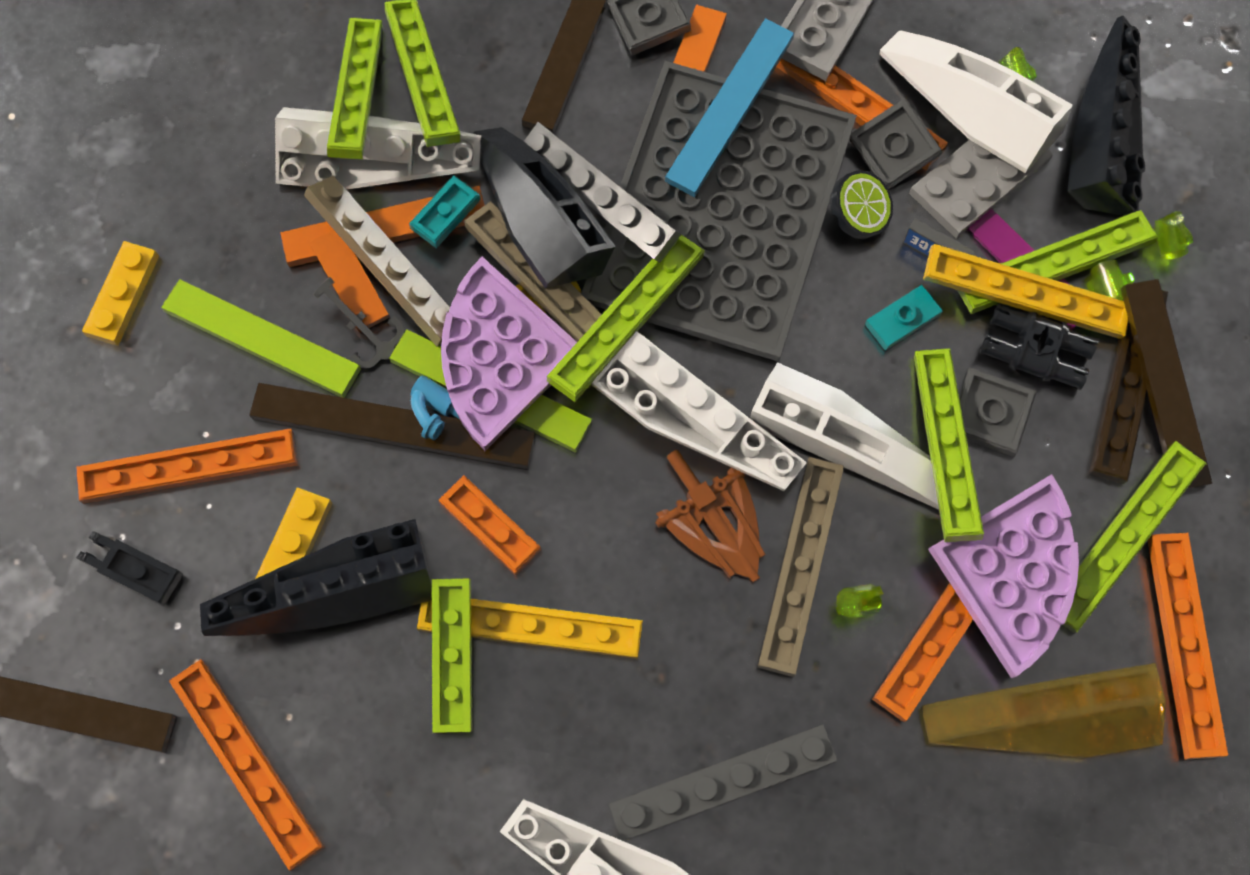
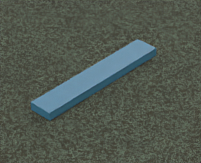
[665,18,794,197]

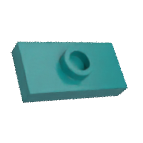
[409,175,481,248]
[865,285,943,351]

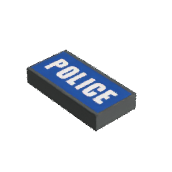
[903,219,975,257]

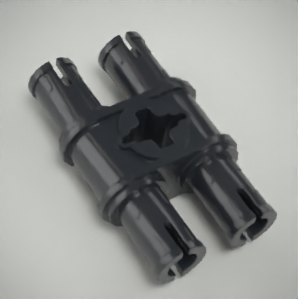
[979,303,1099,390]

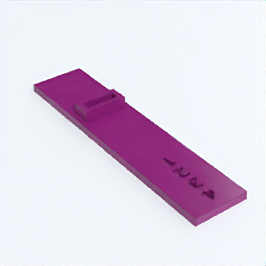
[967,208,1076,330]

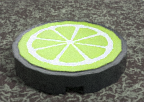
[830,170,893,239]

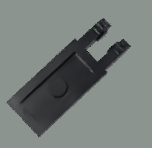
[76,531,183,606]

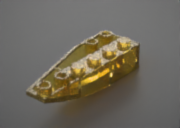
[921,663,1166,758]

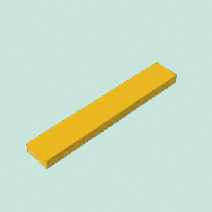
[923,244,1129,339]
[417,599,643,659]

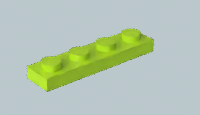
[432,578,472,733]

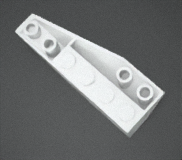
[879,30,1073,174]
[275,107,481,189]
[592,331,807,491]
[750,362,939,509]
[500,799,689,875]

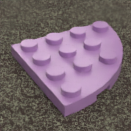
[441,257,577,451]
[928,474,1079,678]

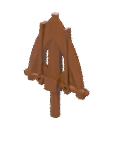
[655,449,766,583]

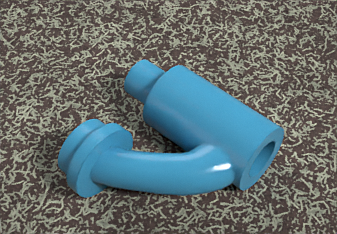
[410,375,459,440]

